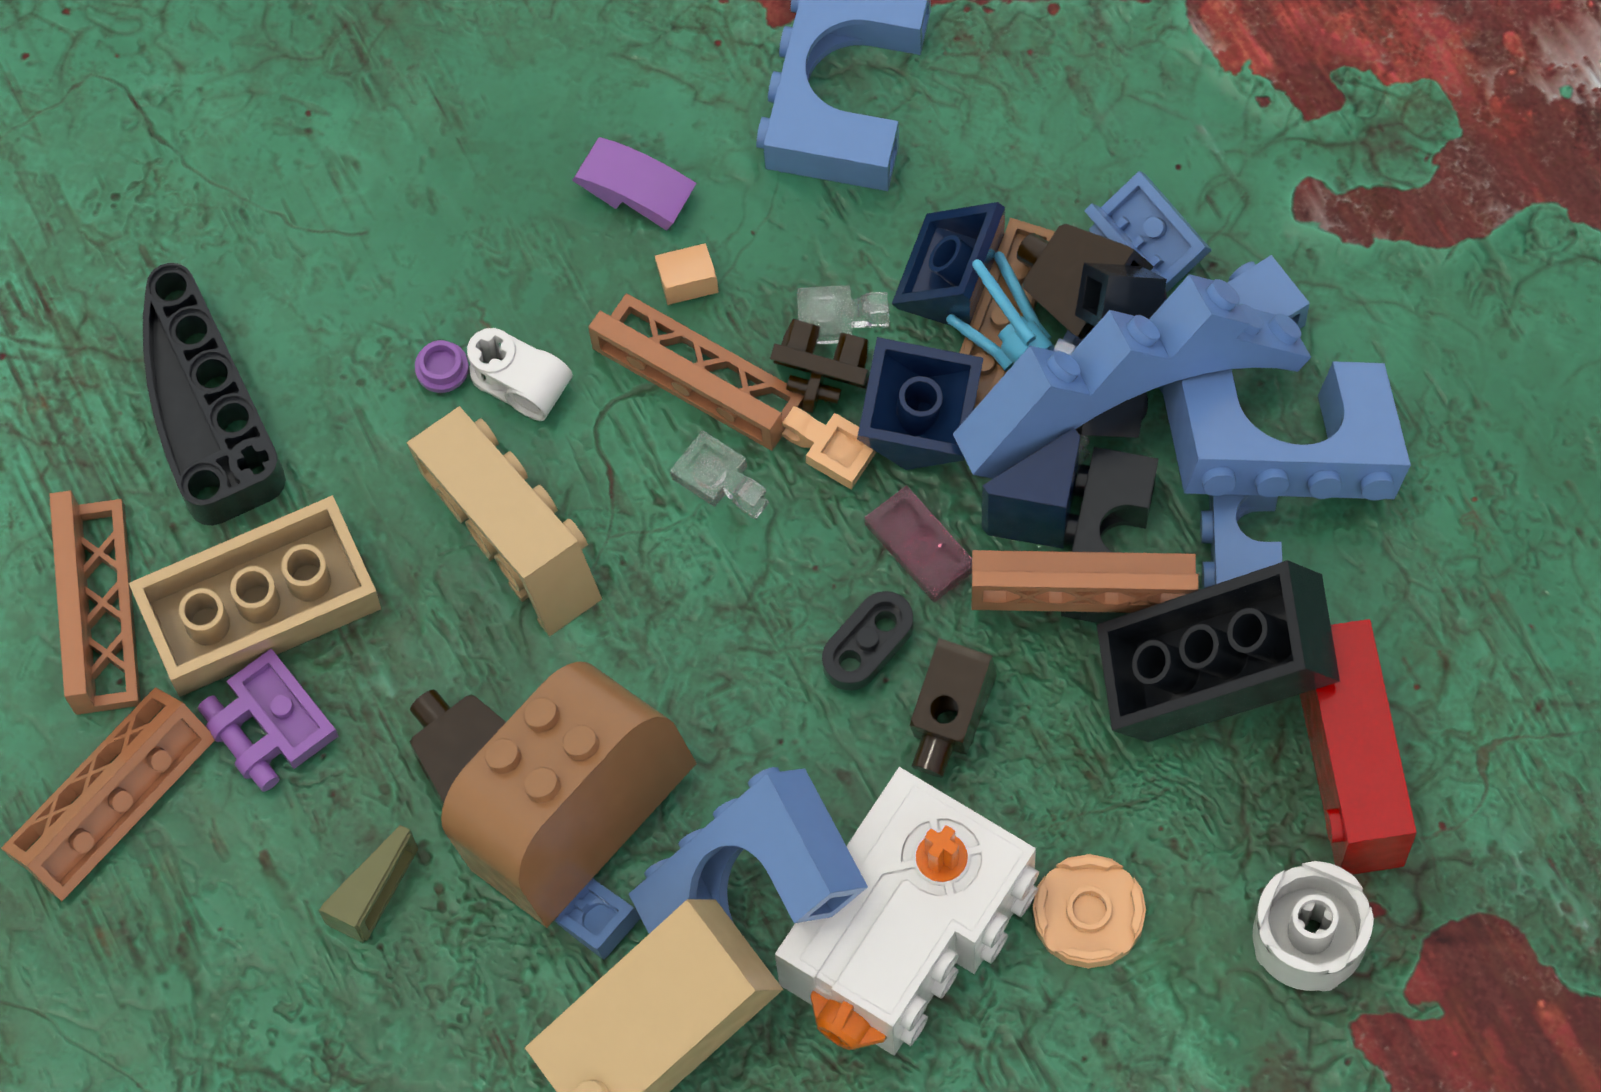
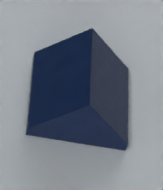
[892,202,1005,326]
[857,337,983,470]
[981,428,1080,549]

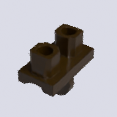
[770,319,870,414]

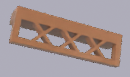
[588,293,805,451]
[49,490,141,715]
[972,550,1198,613]
[1,687,215,901]

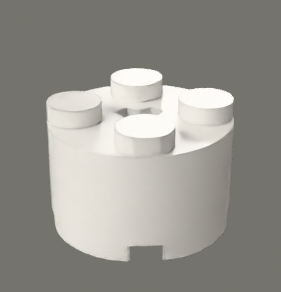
[1253,861,1374,991]

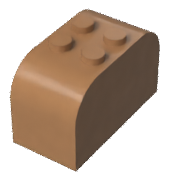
[441,662,697,928]

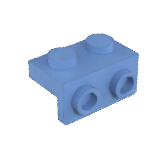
[1084,171,1212,293]

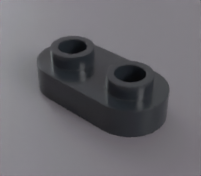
[822,591,913,690]

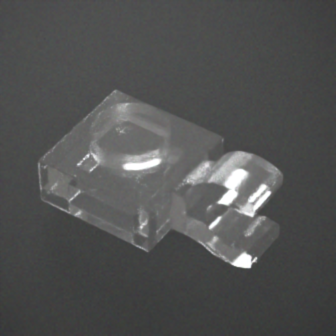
[797,285,890,344]
[670,430,769,519]

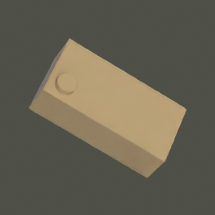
[129,495,381,697]
[525,899,783,1092]

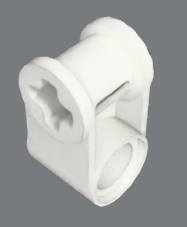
[467,328,573,421]

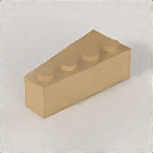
[406,406,602,637]

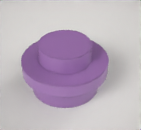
[415,340,469,393]

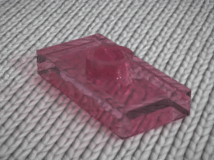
[864,485,972,602]

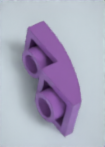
[572,137,697,231]

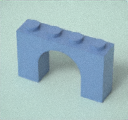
[756,0,931,191]
[1163,361,1411,501]
[629,767,868,934]

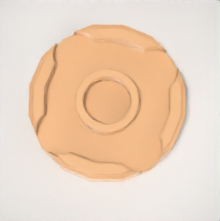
[1032,854,1146,969]

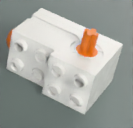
[775,767,1039,1056]

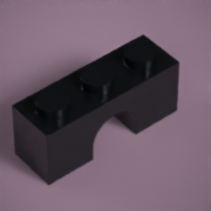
[1075,262,1167,438]
[1061,447,1159,624]

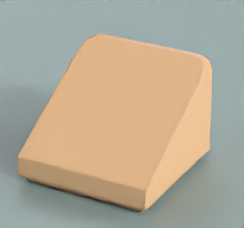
[655,243,719,305]

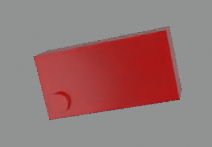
[1300,619,1417,875]

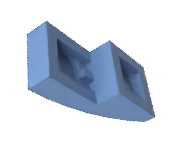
[554,878,641,960]

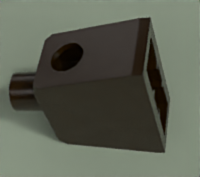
[1017,224,1154,341]
[910,638,997,778]
[409,689,506,806]

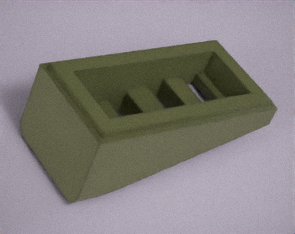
[319,825,418,943]

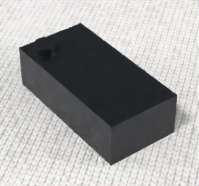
[1097,560,1340,742]

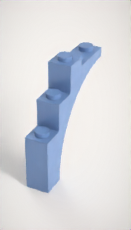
[953,274,1311,479]

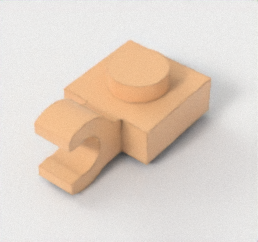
[782,406,876,490]

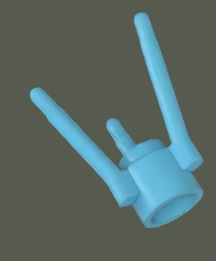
[946,251,1054,371]

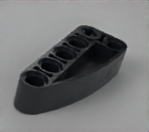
[143,263,286,526]

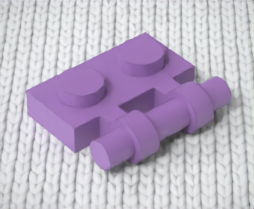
[198,649,339,792]

